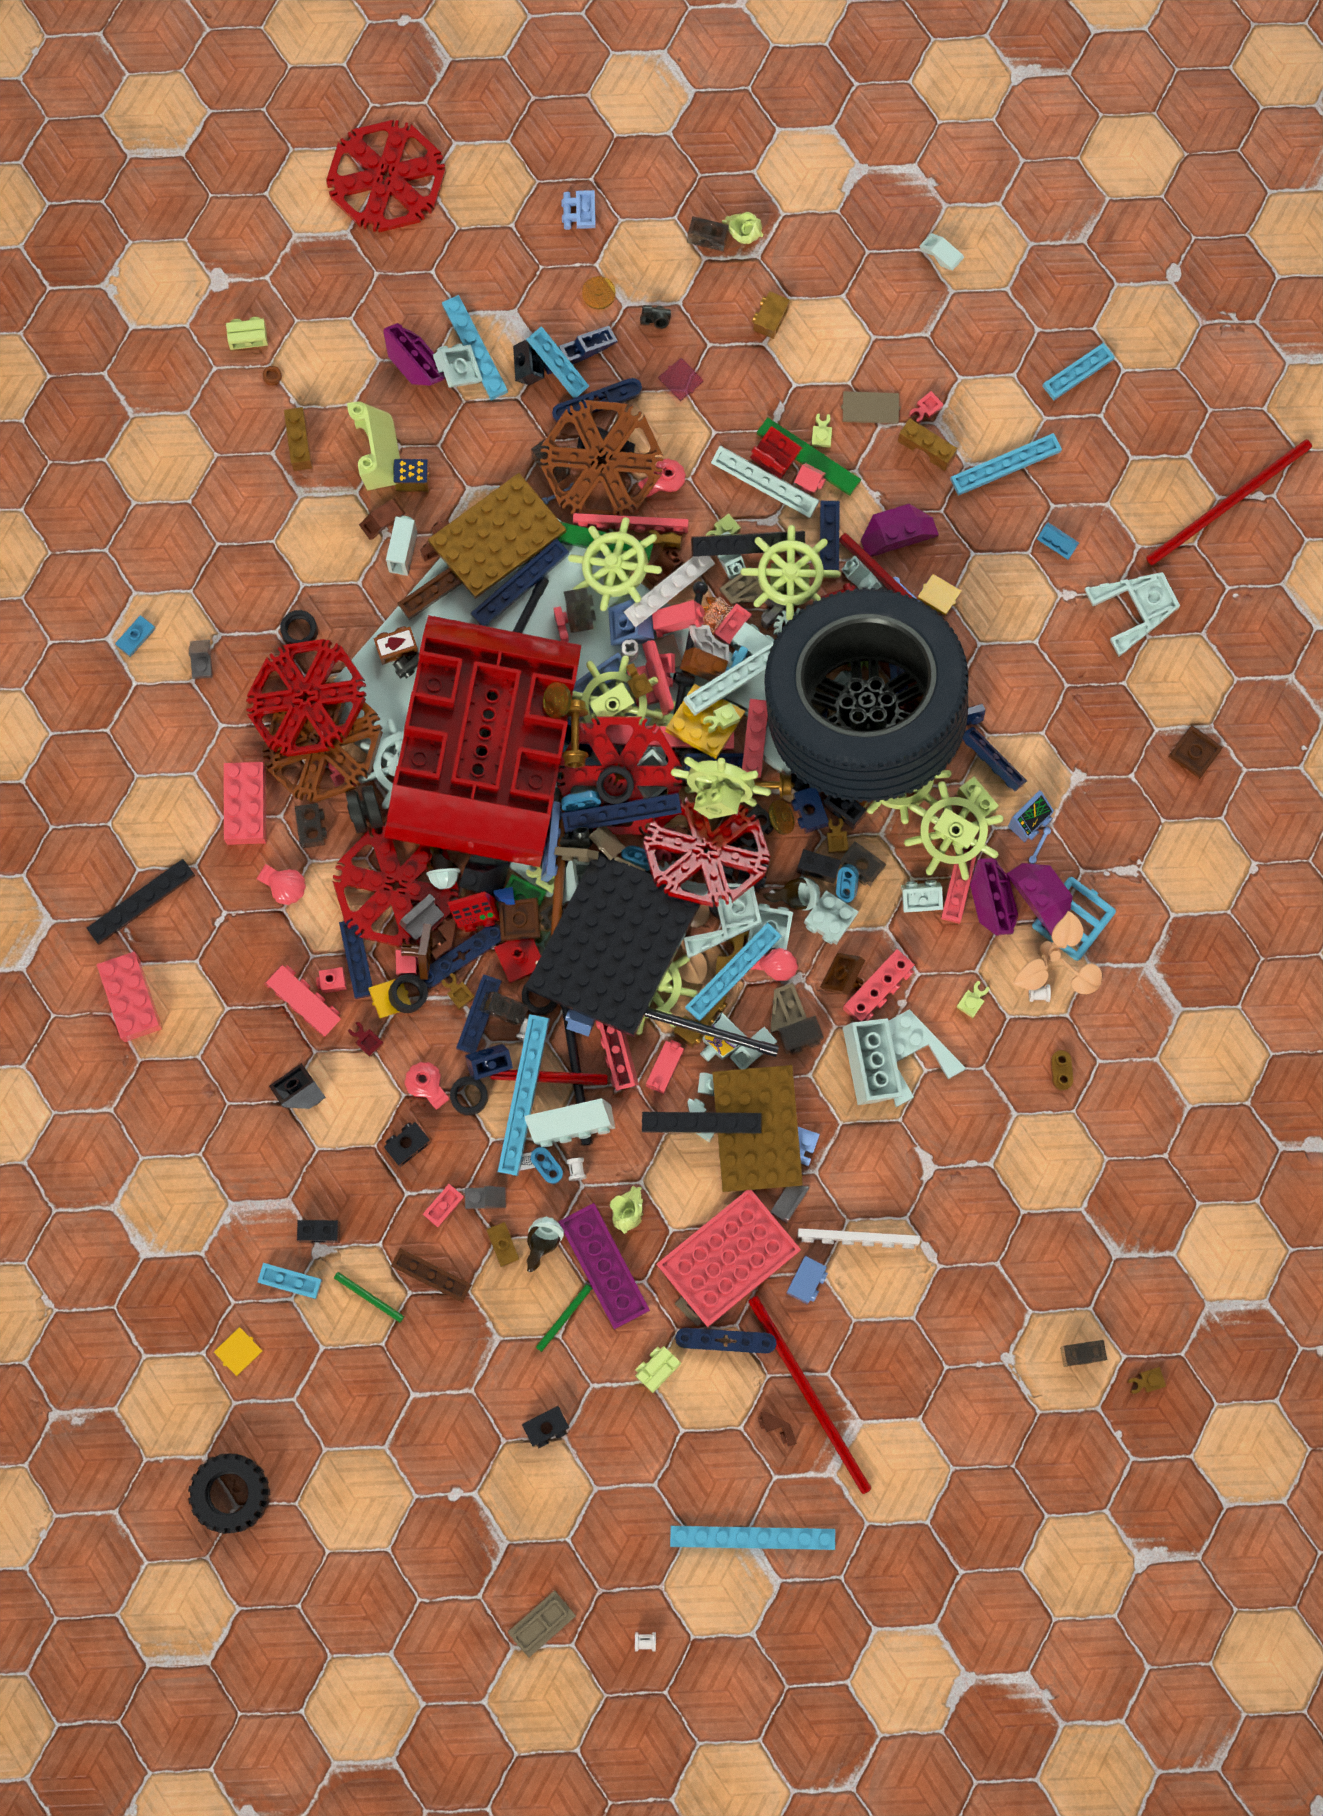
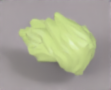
[722,212,764,244]
[610,1186,643,1234]

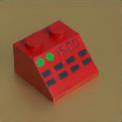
[448,892,500,932]

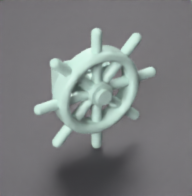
[358,719,404,809]

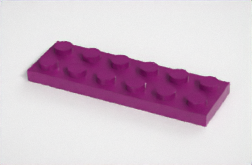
[558,1203,650,1330]

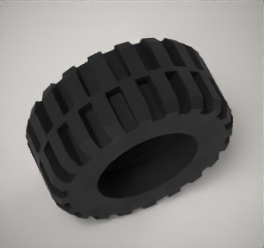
[188,1453,270,1534]

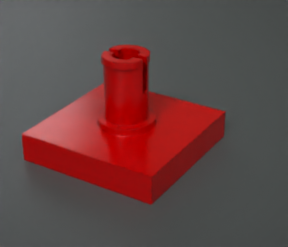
[494,938,541,984]

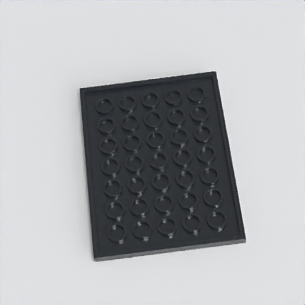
[525,852,701,1037]

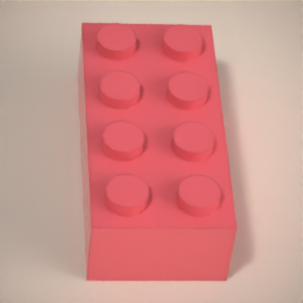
[224,762,266,845]
[97,951,162,1042]

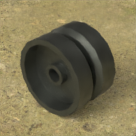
[345,785,384,834]

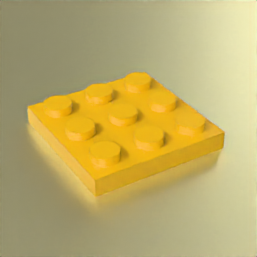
[665,684,745,759]

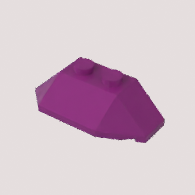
[383,323,445,386]
[860,504,939,557]
[970,858,1018,936]
[1006,863,1073,936]

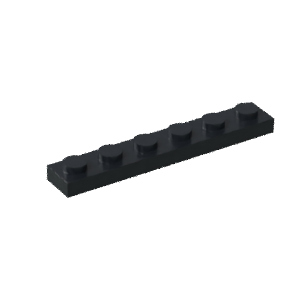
[691,530,805,557]
[86,859,195,945]
[642,1112,762,1134]

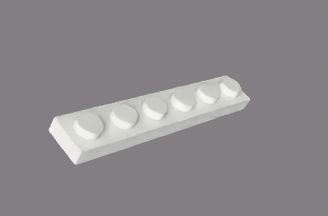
[624,556,715,627]
[797,1228,920,1249]

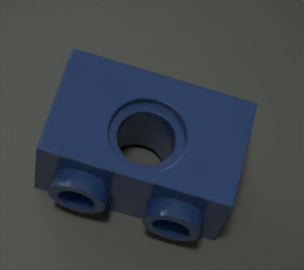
[791,788,829,834]
[465,1044,513,1080]

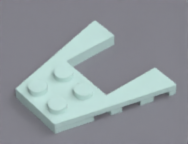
[1085,572,1180,657]
[681,882,761,958]
[888,1009,966,1107]

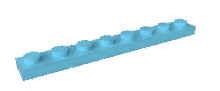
[498,1014,550,1176]
[670,1526,835,1550]

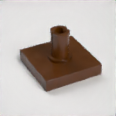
[401,923,433,980]
[820,953,866,995]

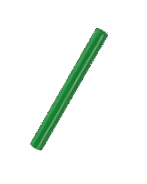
[334,1272,405,1323]
[536,1284,593,1352]

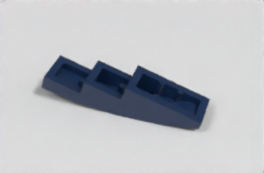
[543,326,618,374]

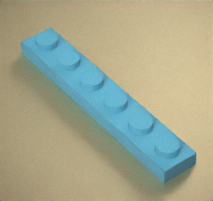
[442,295,508,400]
[950,433,1062,496]
[685,923,782,1022]

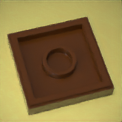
[1168,725,1223,779]
[498,898,541,942]

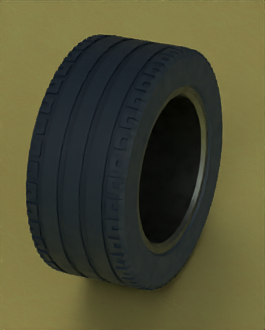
[764,588,969,803]

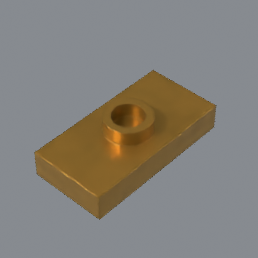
[486,1222,520,1267]

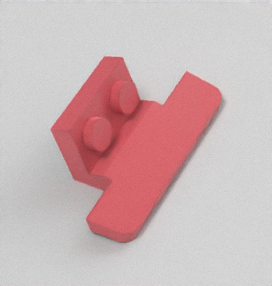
[627,640,674,716]

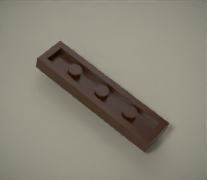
[397,568,462,620]
[391,1248,472,1303]

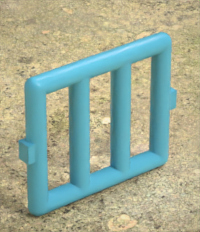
[1032,877,1116,961]

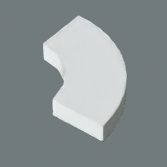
[689,625,730,665]

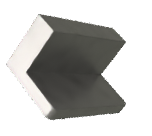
[399,894,444,940]
[770,1185,810,1223]

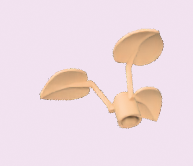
[677,904,709,984]
[1013,911,1102,994]

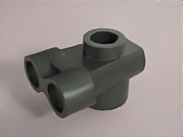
[640,305,671,329]
[392,652,419,679]
[560,827,594,849]

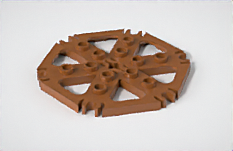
[540,400,663,516]
[262,681,383,803]

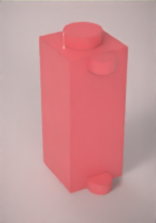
[652,600,705,638]
[646,1040,684,1095]

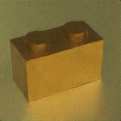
[752,291,790,339]

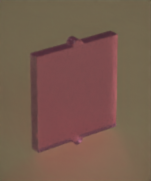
[658,358,703,401]

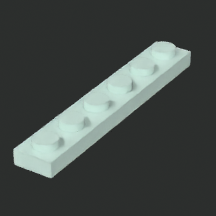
[711,446,820,518]
[683,642,773,716]

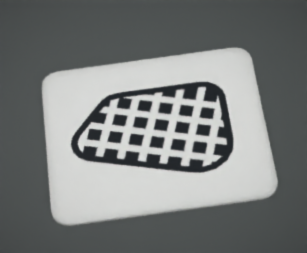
[520,1152,535,1170]

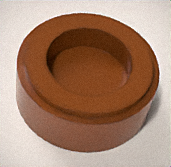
[263,366,282,386]

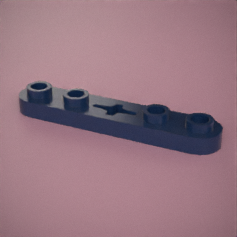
[552,378,642,422]
[419,924,501,988]
[675,1328,777,1354]

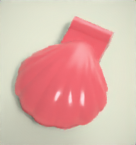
[638,459,686,498]
[256,864,306,905]
[751,948,798,981]
[404,1062,450,1110]

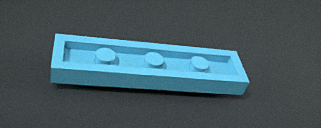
[526,326,589,398]
[1042,343,1115,401]

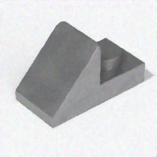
[761,598,786,630]
[189,640,212,679]
[465,1186,506,1209]

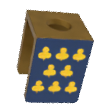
[393,459,430,492]

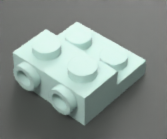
[433,344,483,388]
[804,890,859,945]
[748,904,793,950]

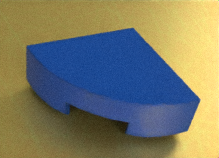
[493,887,515,905]

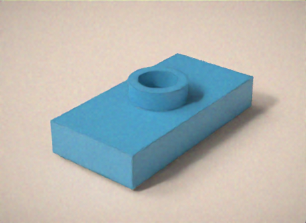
[1037,522,1079,560]
[115,615,156,657]

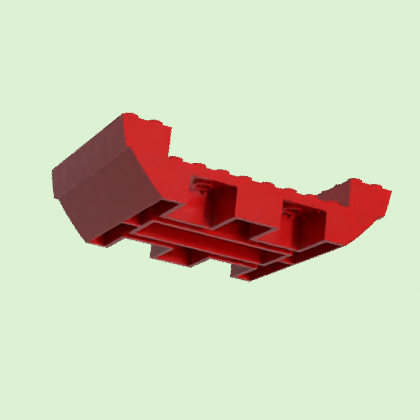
[384,615,581,867]

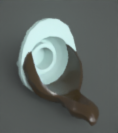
[426,846,461,889]
[763,877,821,910]
[526,1216,564,1272]

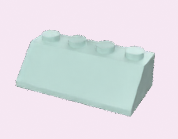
[843,1018,903,1105]
[525,1098,615,1147]

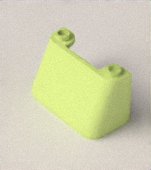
[347,402,400,490]

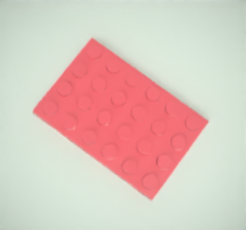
[656,1190,801,1328]

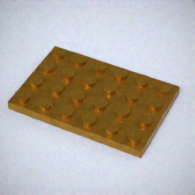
[428,473,566,599]
[712,1065,803,1192]

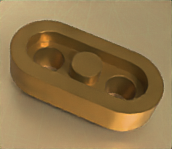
[1051,1050,1073,1091]

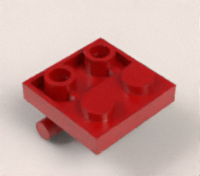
[750,426,803,479]

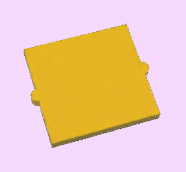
[917,574,961,616]
[368,979,411,1019]
[214,1327,263,1376]

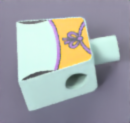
[700,1012,747,1062]

